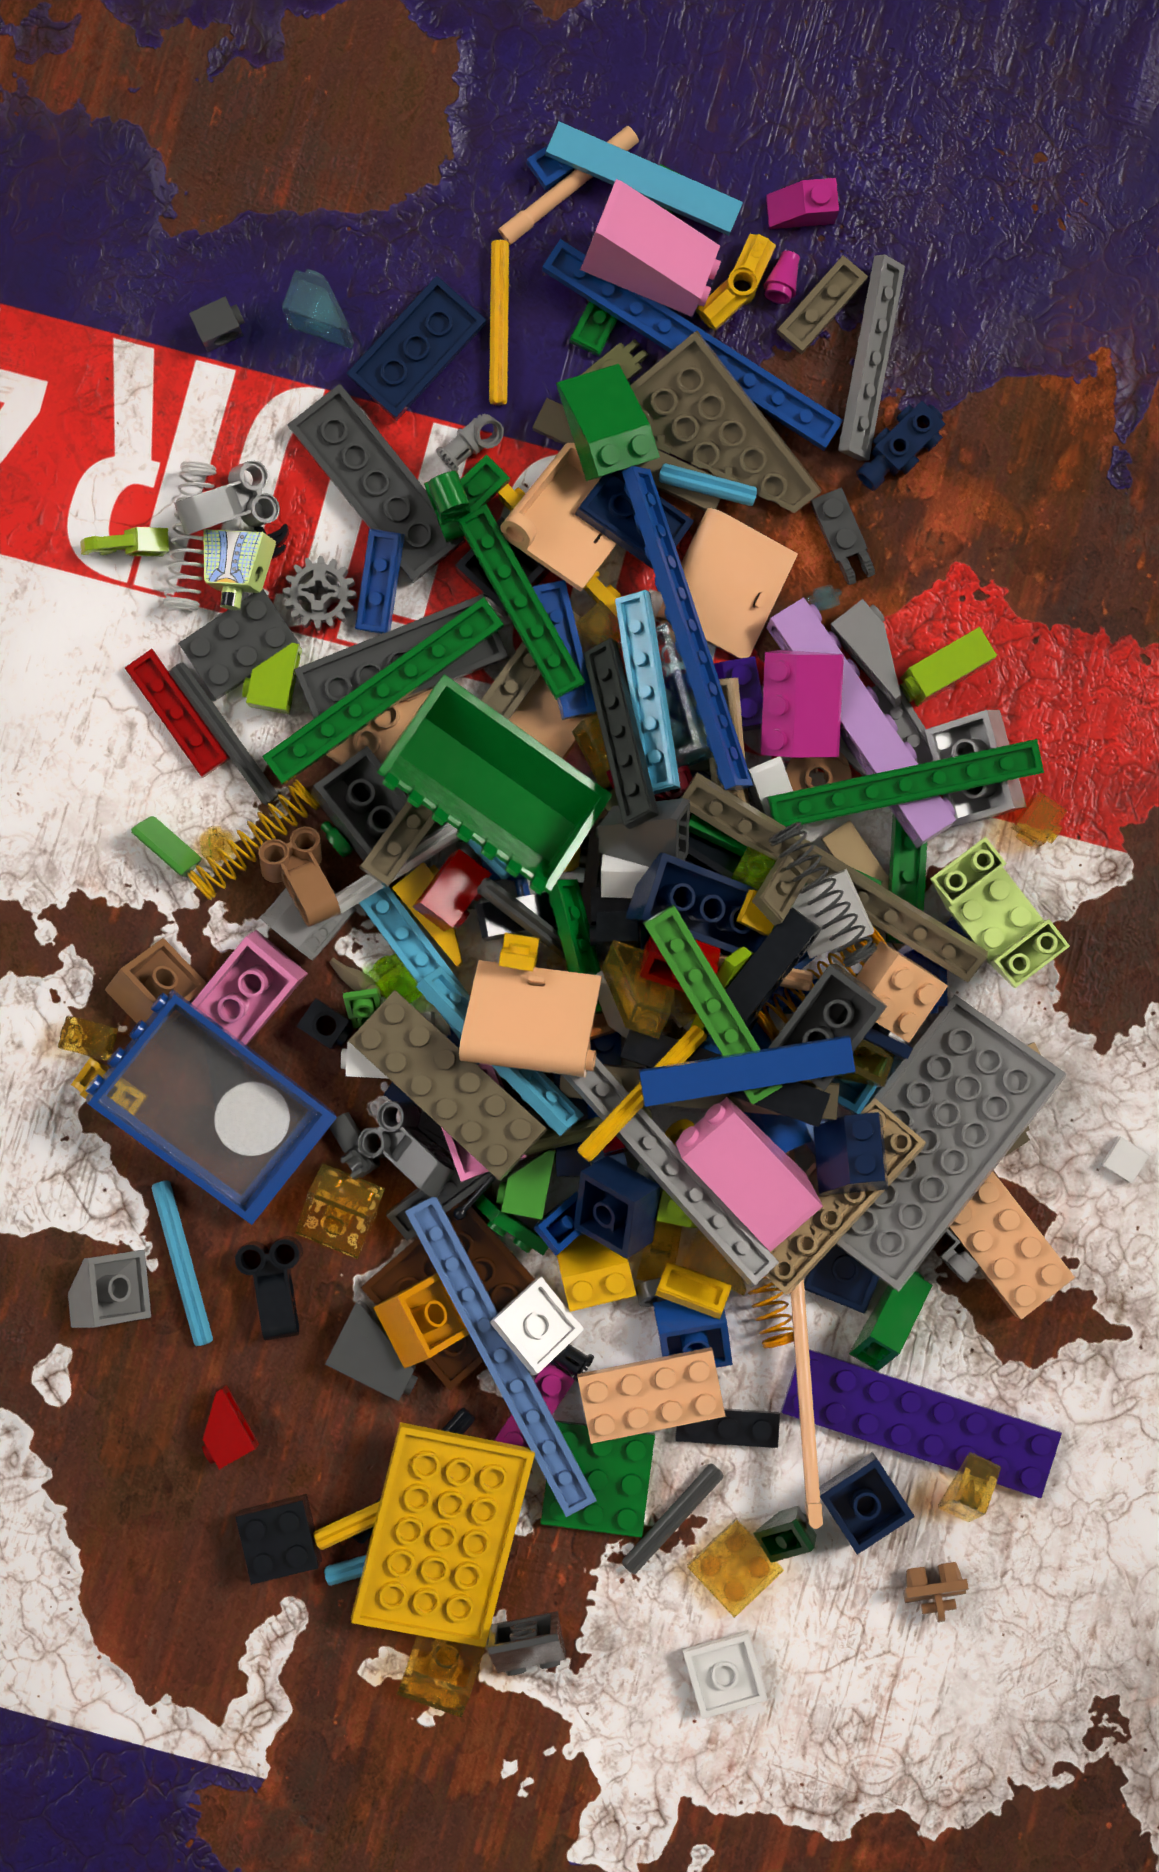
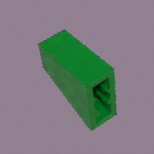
[849,1271,933,1371]

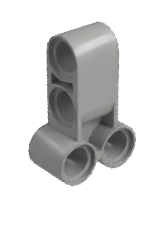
[174,460,280,535]

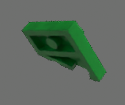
[473,1194,549,1255]

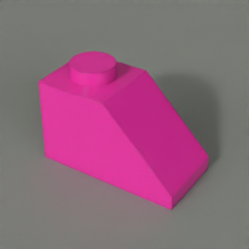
[766,178,839,229]

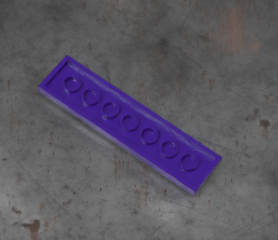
[780,1349,1062,1498]

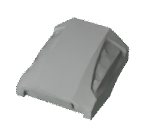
[259,888,357,961]

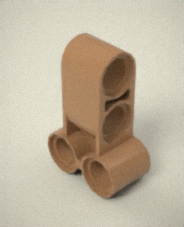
[258,826,341,927]

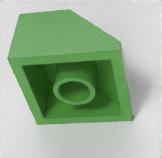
[496,1149,556,1220]

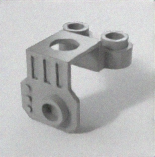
[939,1229,979,1283]

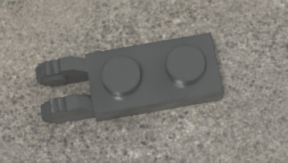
[810,487,875,585]

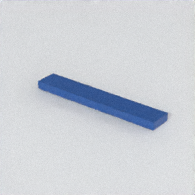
[639,1035,856,1107]

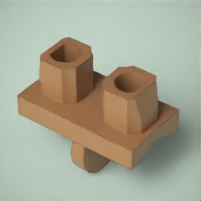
[903,1562,969,1622]

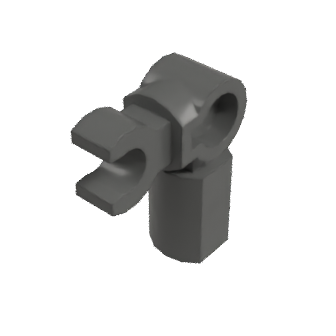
[329,1112,380,1180]

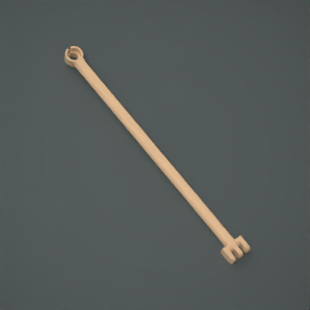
[786,1149,823,1529]

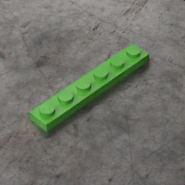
[643,904,782,1105]

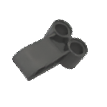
[357,1101,457,1197]

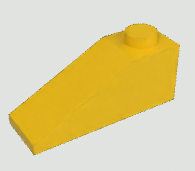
[392,862,463,967]

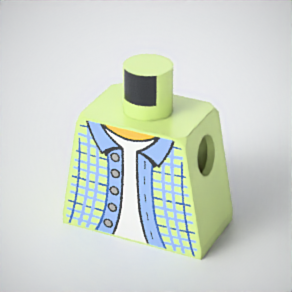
[203,529,276,610]

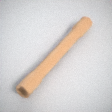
[498,125,639,245]

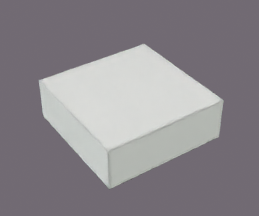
[1101,1136,1150,1184]

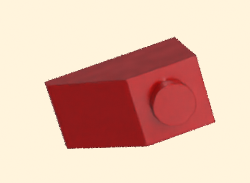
[202,1385,259,1470]

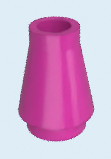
[764,251,800,304]

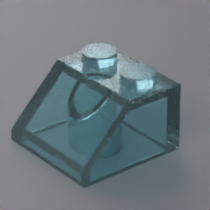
[282,269,354,349]

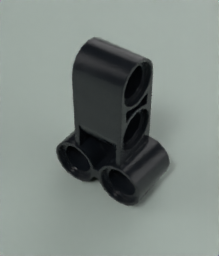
[235,1236,303,1341]

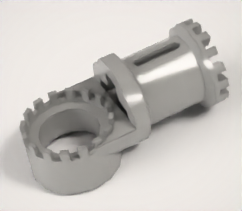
[436,414,504,471]

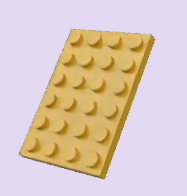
[351,1422,535,1647]

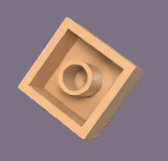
[856,941,948,1043]

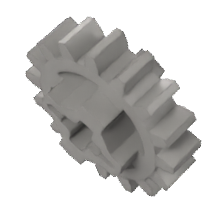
[283,556,357,631]

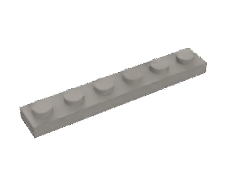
[838,254,905,461]

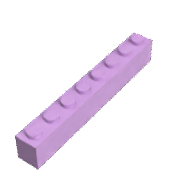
[766,597,956,848]

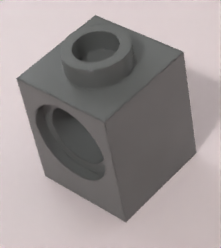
[189,296,245,352]

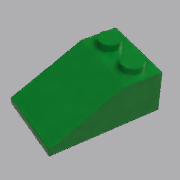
[556,364,660,481]

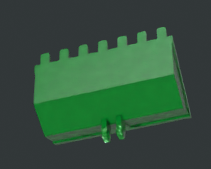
[377,674,612,895]

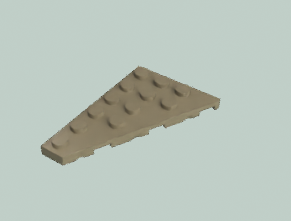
[630,331,822,513]

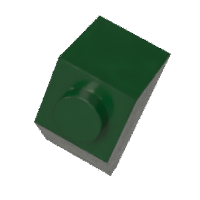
[753,1506,817,1563]

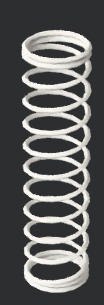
[163,461,217,611]

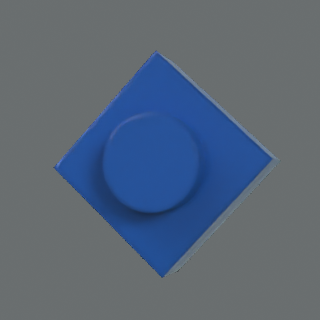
[526,145,573,190]

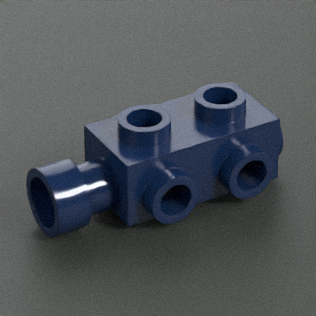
[856,401,945,491]

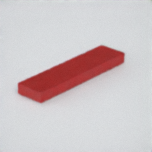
[125,649,230,778]

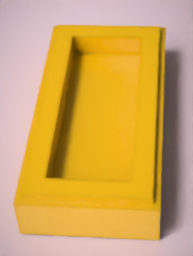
[655,1261,732,1320]

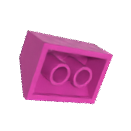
[761,650,844,758]

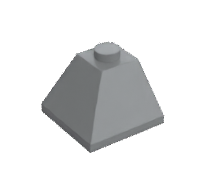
[68,1250,151,1328]

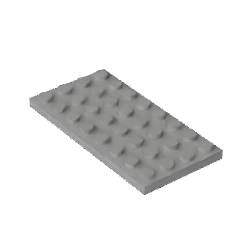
[836,995,1066,1293]

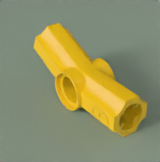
[696,233,776,331]

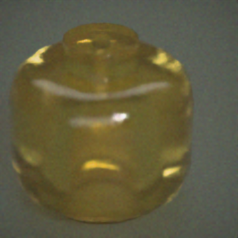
[199,826,233,861]

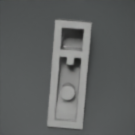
[831,599,901,708]

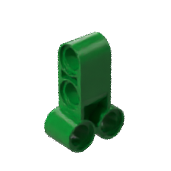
[424,471,472,543]

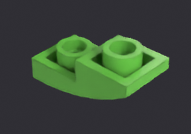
[343,988,383,1028]

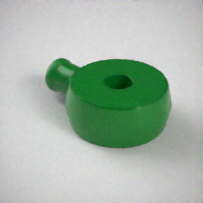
[321,821,354,858]

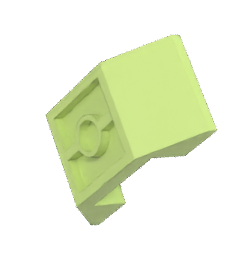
[930,837,1070,988]

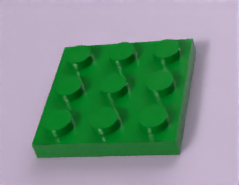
[540,1420,655,1538]

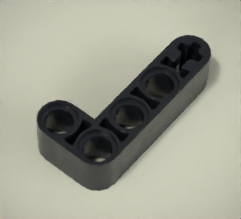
[725,907,821,1031]

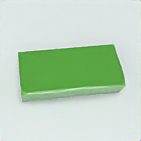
[131,816,202,877]

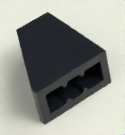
[475,892,557,942]

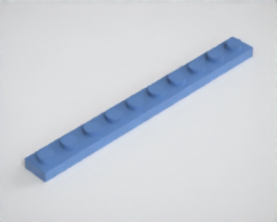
[405,1197,597,1517]

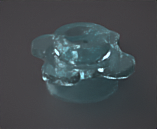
[807,585,842,611]

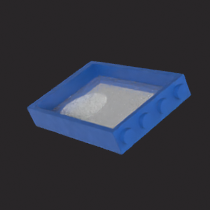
[85,989,337,1225]

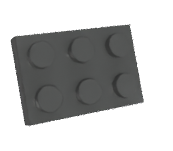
[178,589,300,700]

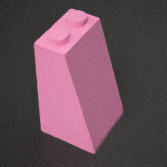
[580,179,721,317]
[675,1097,823,1252]

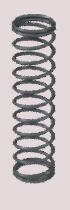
[769,822,877,967]

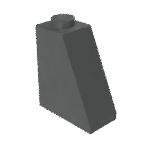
[595,798,690,867]
[325,1300,418,1401]

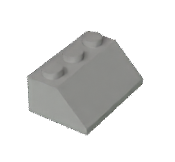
[925,710,1027,827]

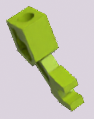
[80,527,169,557]

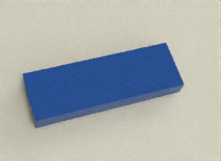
[355,528,405,634]

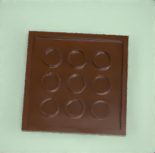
[361,1198,535,1390]

